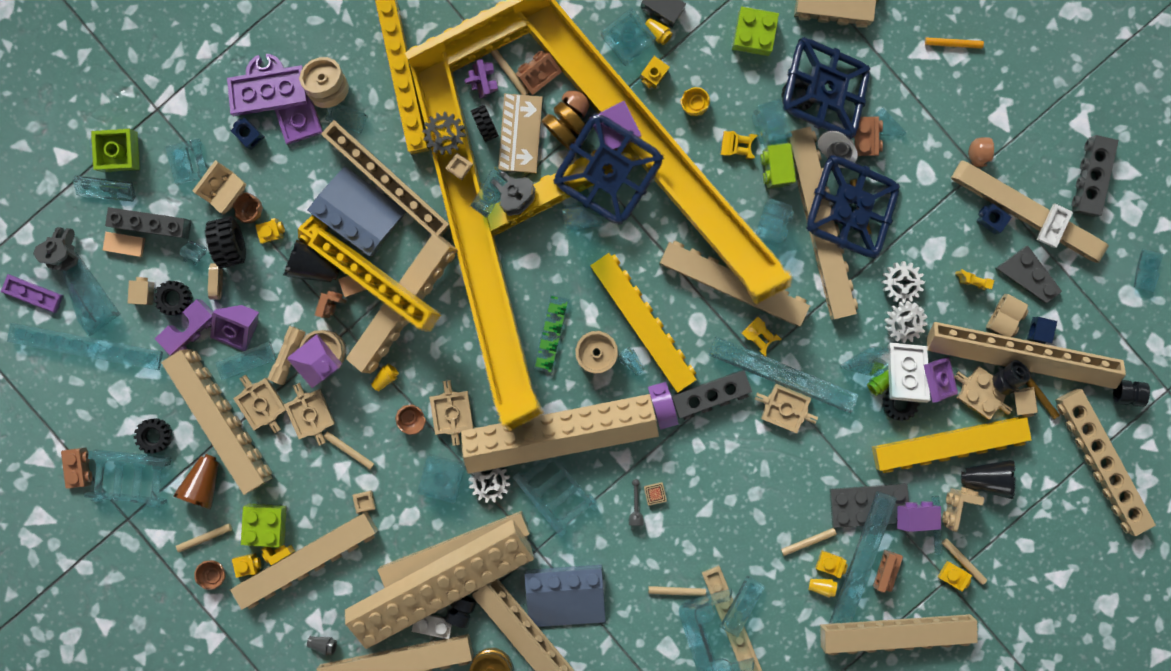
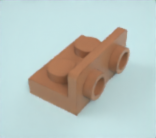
[515,51,563,95]
[854,116,883,156]
[315,291,347,318]
[61,447,93,489]
[873,550,903,593]

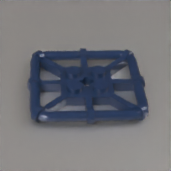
[782,37,871,139]
[553,113,664,225]
[806,155,900,259]

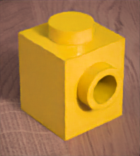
[640,56,670,89]

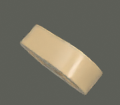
[208,263,223,300]

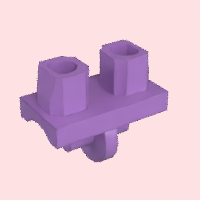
[464,59,498,99]

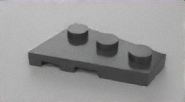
[995,245,1062,303]

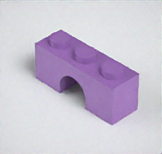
[154,299,213,356]

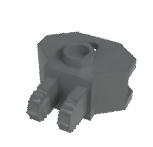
[491,171,536,216]
[33,227,79,271]

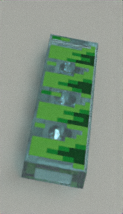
[534,295,569,373]

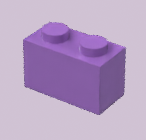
[897,501,941,532]

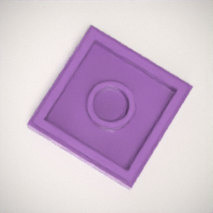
[275,97,323,145]
[590,101,642,150]
[924,357,958,403]

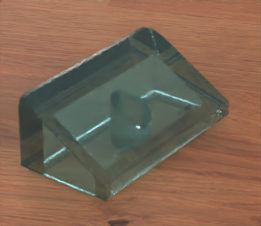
[325,104,368,134]

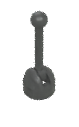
[629,479,644,526]

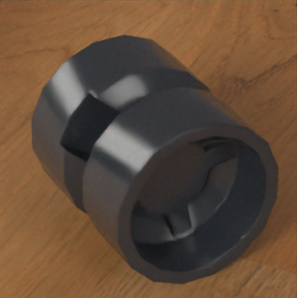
[992,360,1031,395]
[1113,380,1150,407]
[444,596,477,628]

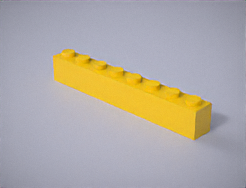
[375,0,430,155]
[308,229,441,331]
[590,253,697,393]
[872,416,1032,473]

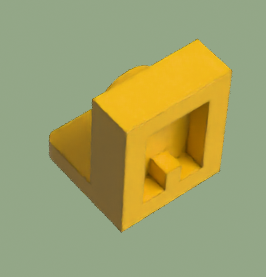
[298,215,328,249]
[255,218,285,244]
[262,545,295,565]
[815,550,848,578]
[232,553,261,578]
[938,561,972,592]

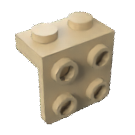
[192,160,246,215]
[942,487,984,532]

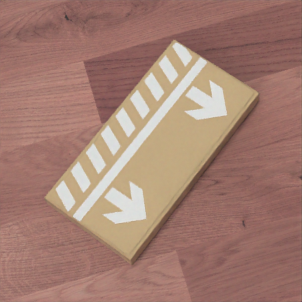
[498,94,543,174]

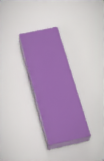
[1,274,63,313]

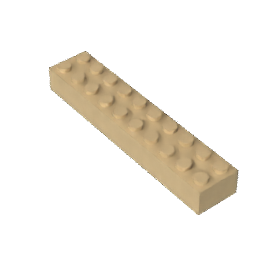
[461,394,659,474]
[345,519,534,649]

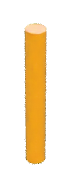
[925,37,984,49]

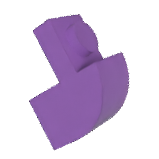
[648,382,679,430]

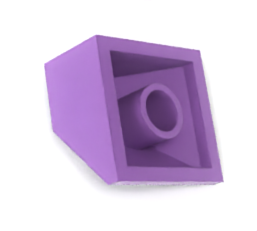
[210,305,259,352]
[287,334,342,388]

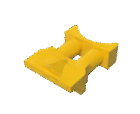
[720,131,758,160]
[955,269,995,290]
[741,316,782,356]

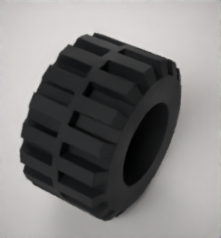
[205,216,246,269]

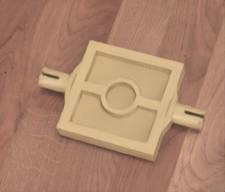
[954,366,1012,420]
[233,375,286,434]
[430,380,474,446]
[284,383,335,446]
[754,383,818,433]

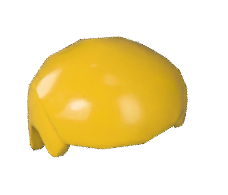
[680,87,710,117]

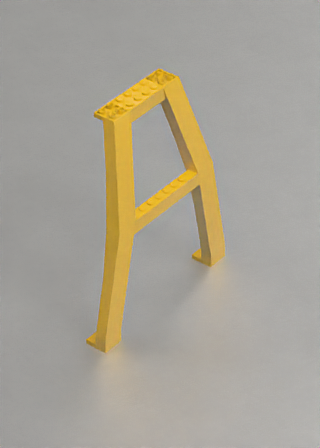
[405,0,792,431]

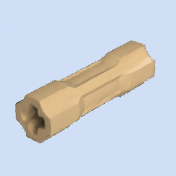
[267,326,306,385]

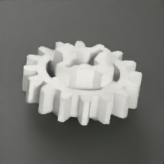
[881,261,925,303]
[884,301,928,343]
[469,468,511,503]

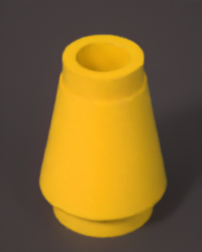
[644,18,673,45]
[371,364,399,392]
[808,578,838,598]

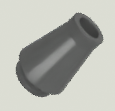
[307,636,337,656]

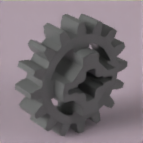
[423,112,466,155]

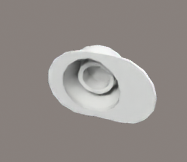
[818,131,858,168]

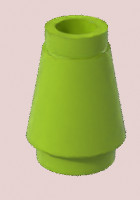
[867,370,889,396]

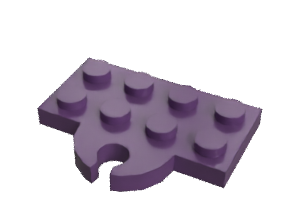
[227,54,308,116]

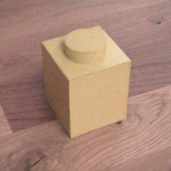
[128,277,154,305]
[1014,387,1038,417]

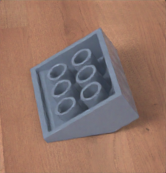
[307,166,406,257]
[525,565,605,627]

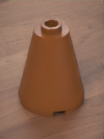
[173,454,219,510]

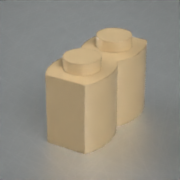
[986,294,1028,337]

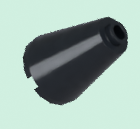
[283,240,339,283]
[961,460,1015,499]

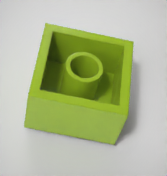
[732,6,779,56]
[91,129,140,172]
[760,143,796,189]
[241,504,287,547]

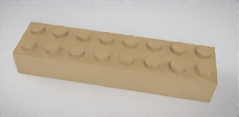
[161,349,273,495]

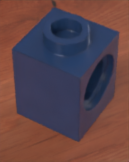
[230,118,265,150]
[977,204,1012,234]
[1027,317,1058,344]

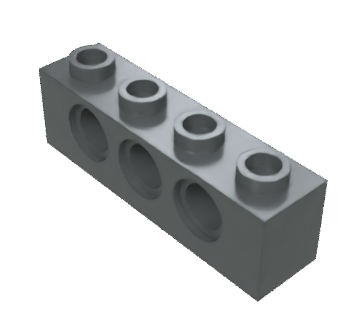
[1071,135,1119,217]
[105,207,191,239]
[671,370,752,420]

